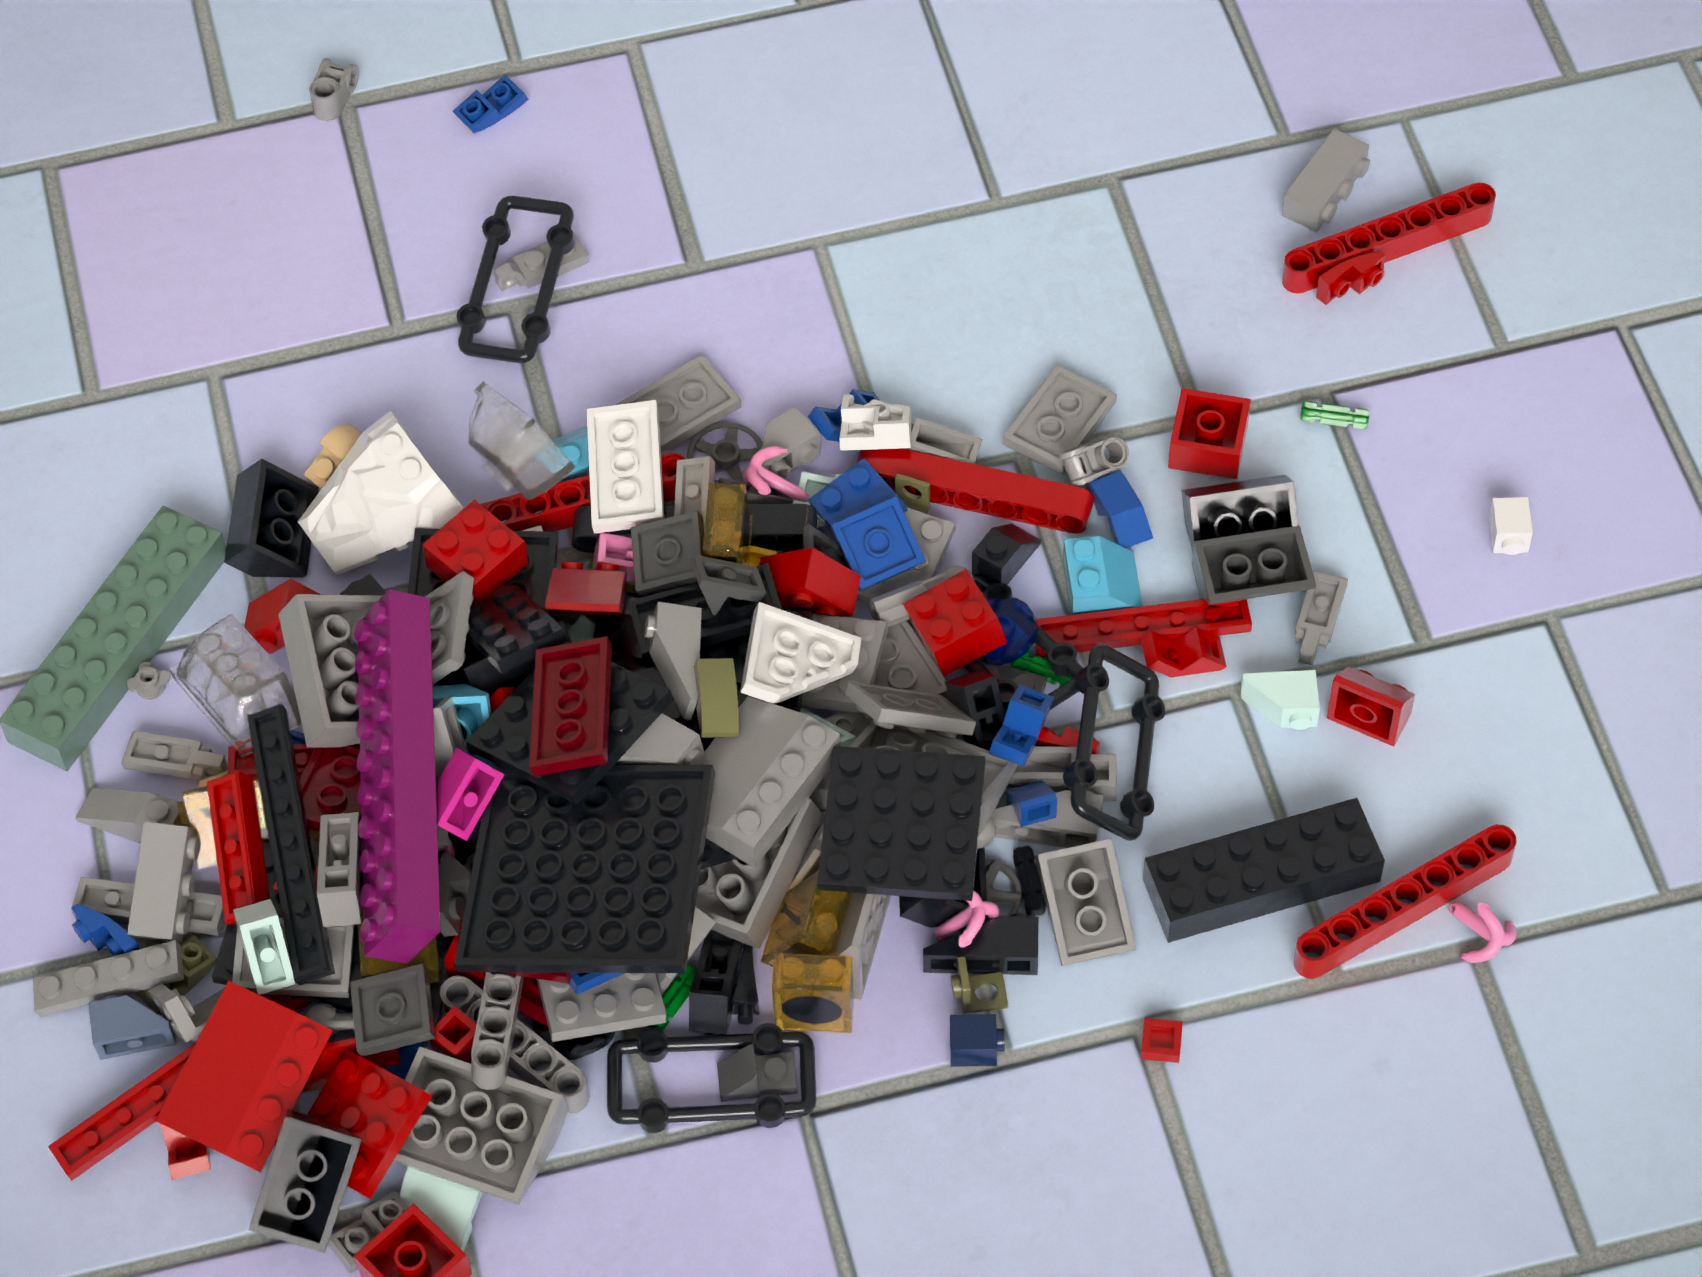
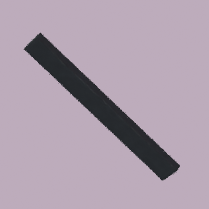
[247,704,335,986]

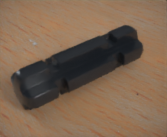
[1013,845,1046,917]

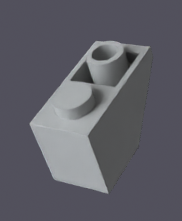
[762,406,821,478]

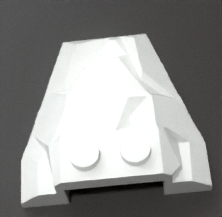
[298,410,464,575]

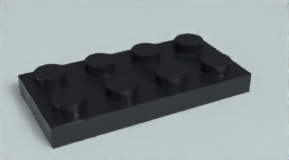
[627,563,782,663]
[466,584,568,674]

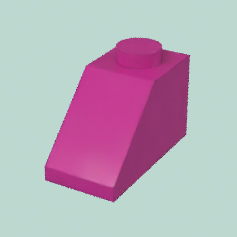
[436,748,504,841]

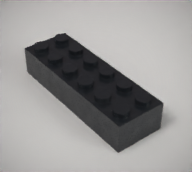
[1143,798,1385,943]

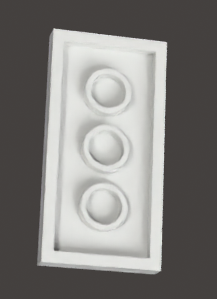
[587,400,665,534]

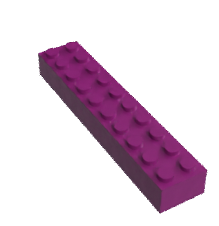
[354,589,440,964]

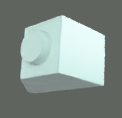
[1240,670,1320,730]
[233,899,296,995]

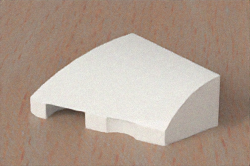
[839,394,911,451]

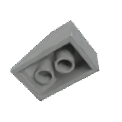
[1034,838,1136,966]

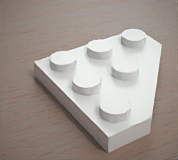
[740,602,861,704]

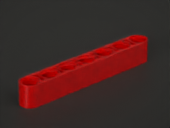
[1282,182,1496,294]
[855,448,1095,534]
[480,453,686,532]
[1294,824,1517,979]

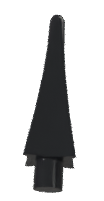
[732,943,760,1025]

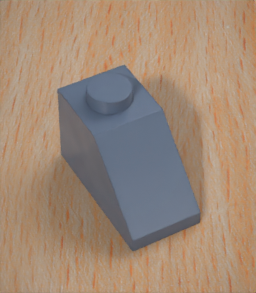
[88,995,176,1060]

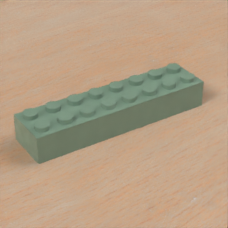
[0,506,226,772]

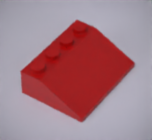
[156,981,333,1173]

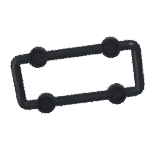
[456,195,575,363]
[964,574,1083,713]
[1063,644,1165,841]
[607,1023,817,1133]

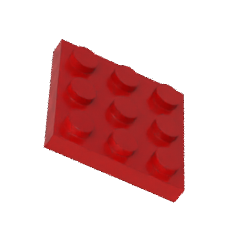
[307,1049,432,1199]

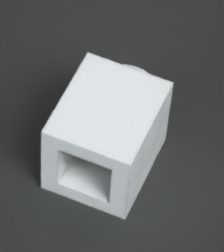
[1488,497,1533,555]

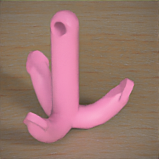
[742,446,809,502]
[934,890,999,947]
[1449,902,1517,963]

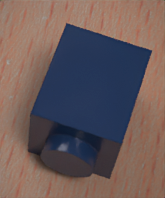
[950,1014,1005,1067]

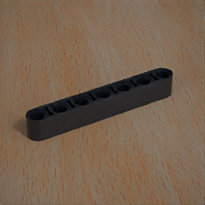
[571,504,818,553]

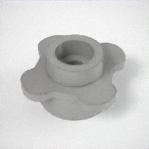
[127,662,170,700]

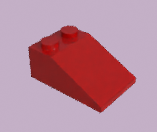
[545,562,627,615]

